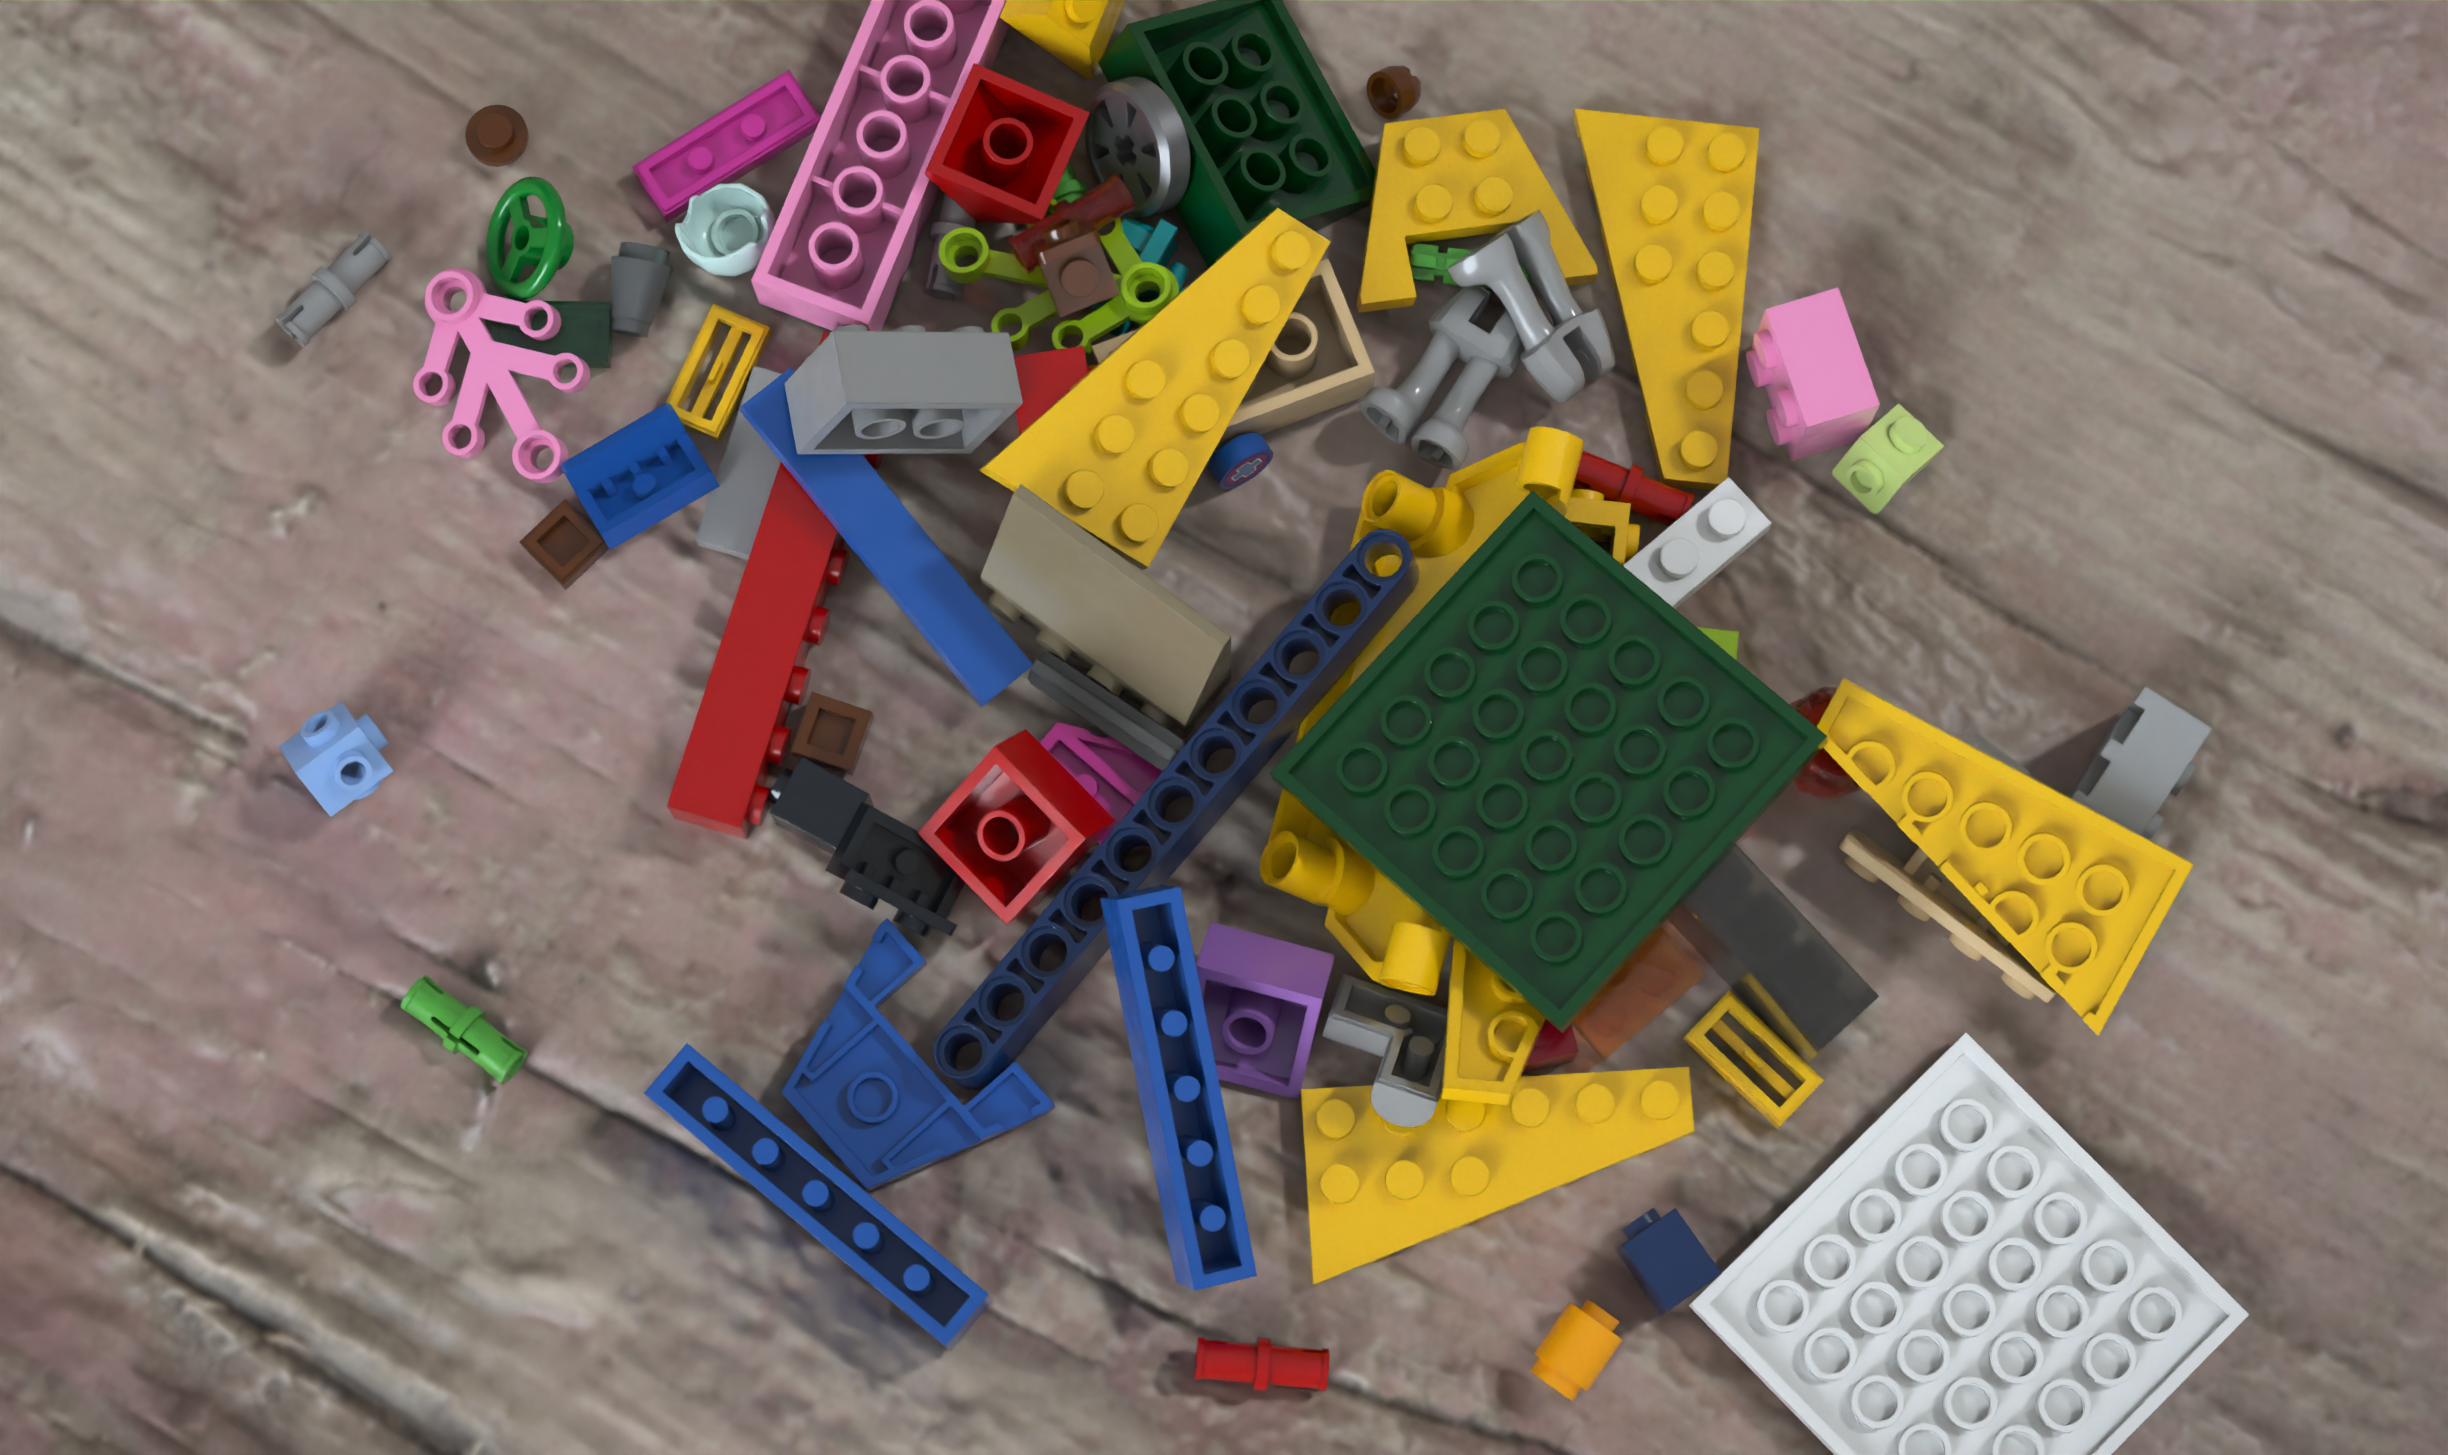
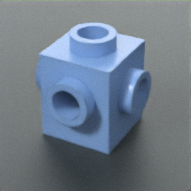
[278,701,393,817]

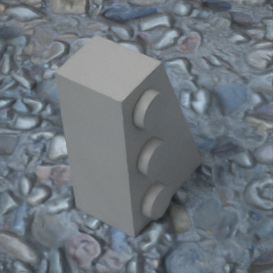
[2067,686,2212,840]

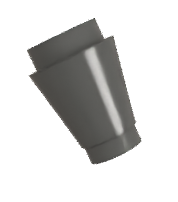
[611,242,673,338]

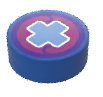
[1208,432,1273,489]

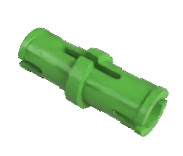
[400,975,528,1085]

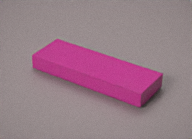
[632,70,821,223]

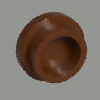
[465,105,529,167]

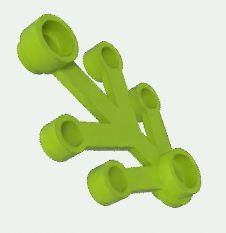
[938,198,1180,357]

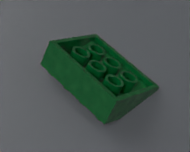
[1098,0,1376,268]

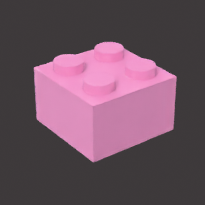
[1746,288,1880,461]

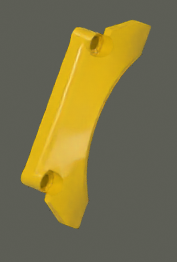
[1259,426,1585,996]

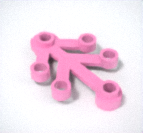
[413,268,590,483]

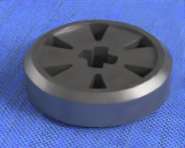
[1085,76,1190,217]

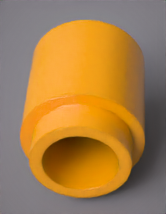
[1529,1299,1623,1402]

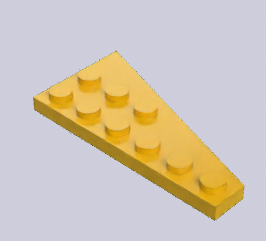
[979,208,1331,570]

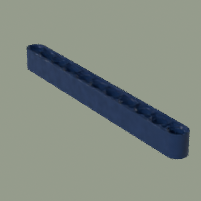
[933,529,1419,1091]

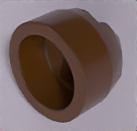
[1366,65,1421,119]

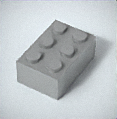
[784,324,1023,454]

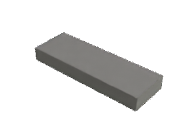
[695,365,782,560]

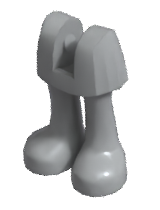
[1447,209,1615,404]
[1359,285,1524,470]

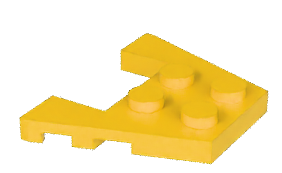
[1356,109,1598,313]

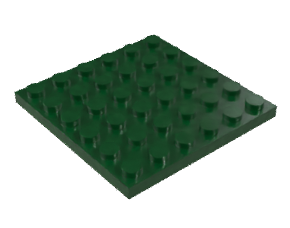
[1270,490,1827,1033]

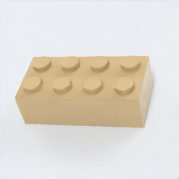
[1092,259,1375,453]

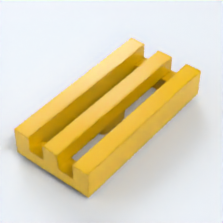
[666,303,772,444]
[1683,990,1824,1129]

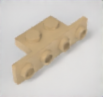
[1838,827,2056,1003]

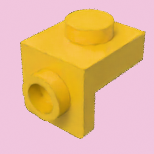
[1565,489,1640,565]

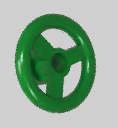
[486,177,574,301]

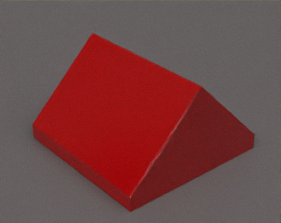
[925,63,1090,225]

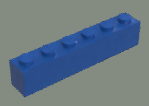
[1100,885,1257,1291]
[644,1043,993,1351]

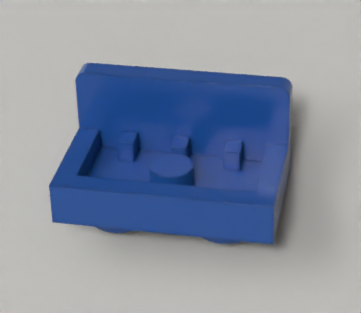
[561,403,720,550]

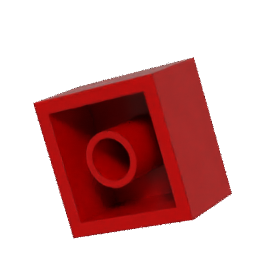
[917,729,1116,925]

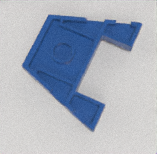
[781,918,1055,1192]

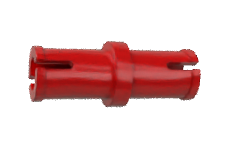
[1573,449,1695,526]
[1194,1337,1330,1391]

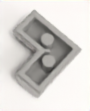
[1322,974,1448,1127]

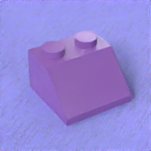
[1196,922,1335,1100]

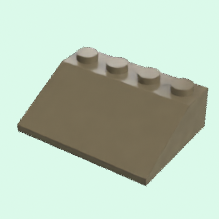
[980,484,1231,739]

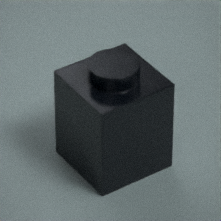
[768,757,874,855]

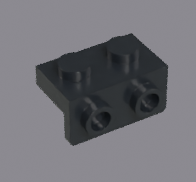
[825,802,965,938]

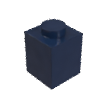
[1616,1208,1721,1315]

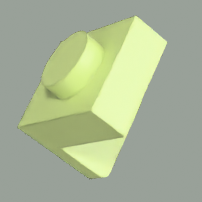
[1832,403,1944,514]

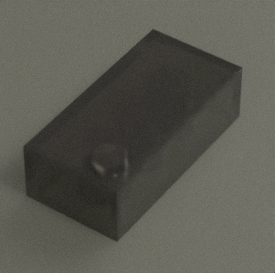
[1667,844,1879,1064]

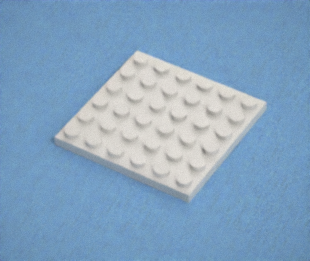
[1689,1033,2249,1455]

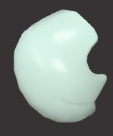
[675,183,776,277]

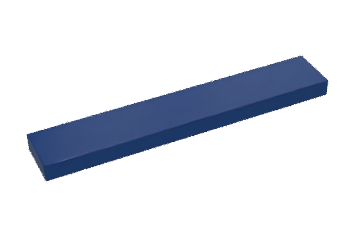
[739,368,1033,707]

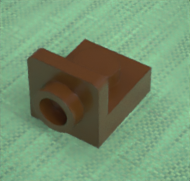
[1031,217,1120,317]

